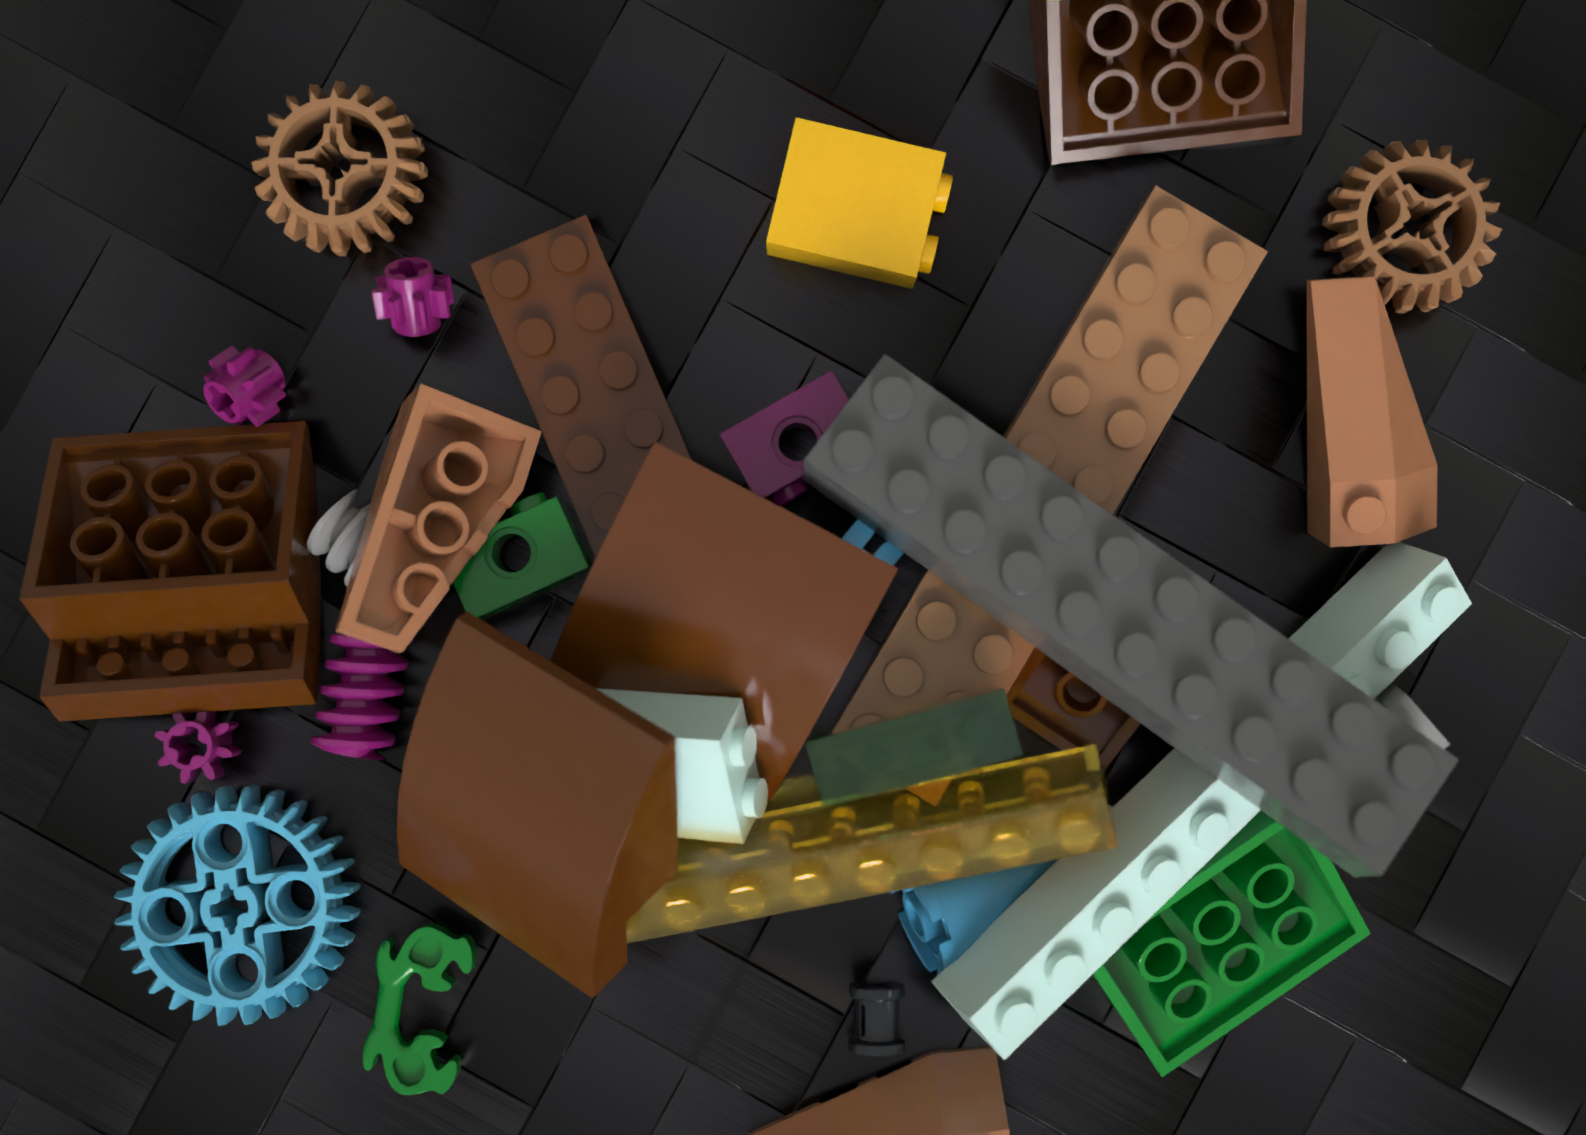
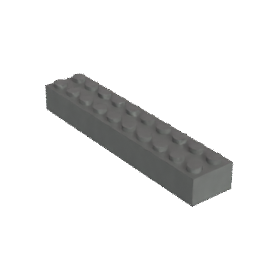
[803,354,1459,877]

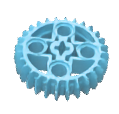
[114,785,361,1026]

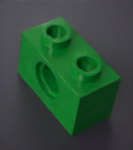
[453,492,593,620]

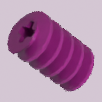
[310,633,414,760]

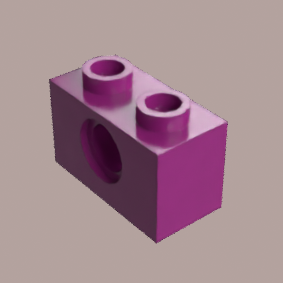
[719,370,849,507]

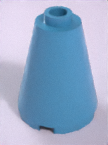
[885,828,1068,976]

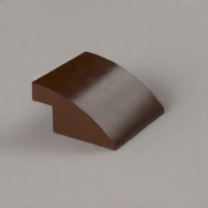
[1028,0,1307,165]
[20,421,321,722]
[550,442,898,801]
[397,611,678,999]

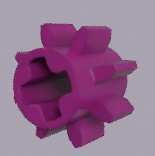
[371,257,454,337]
[203,346,286,427]
[154,711,242,784]

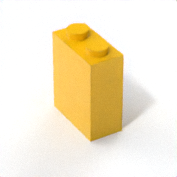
[766,117,953,289]

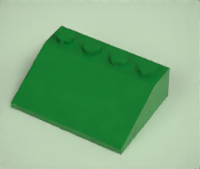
[1092,810,1371,1077]

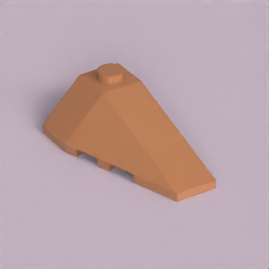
[1307,276,1437,547]
[335,384,542,653]
[748,1045,1010,1135]

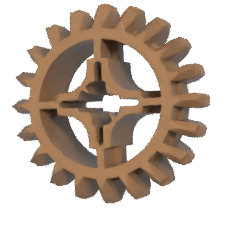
[251,80,428,256]
[1322,139,1502,313]

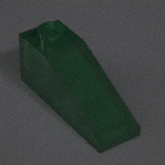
[805,686,1023,806]

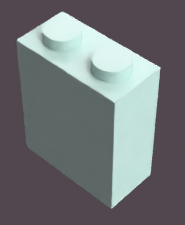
[596,688,768,844]

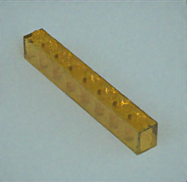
[626,744,1118,943]

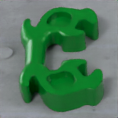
[362,923,477,1095]

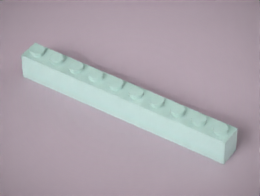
[931,542,1472,1060]

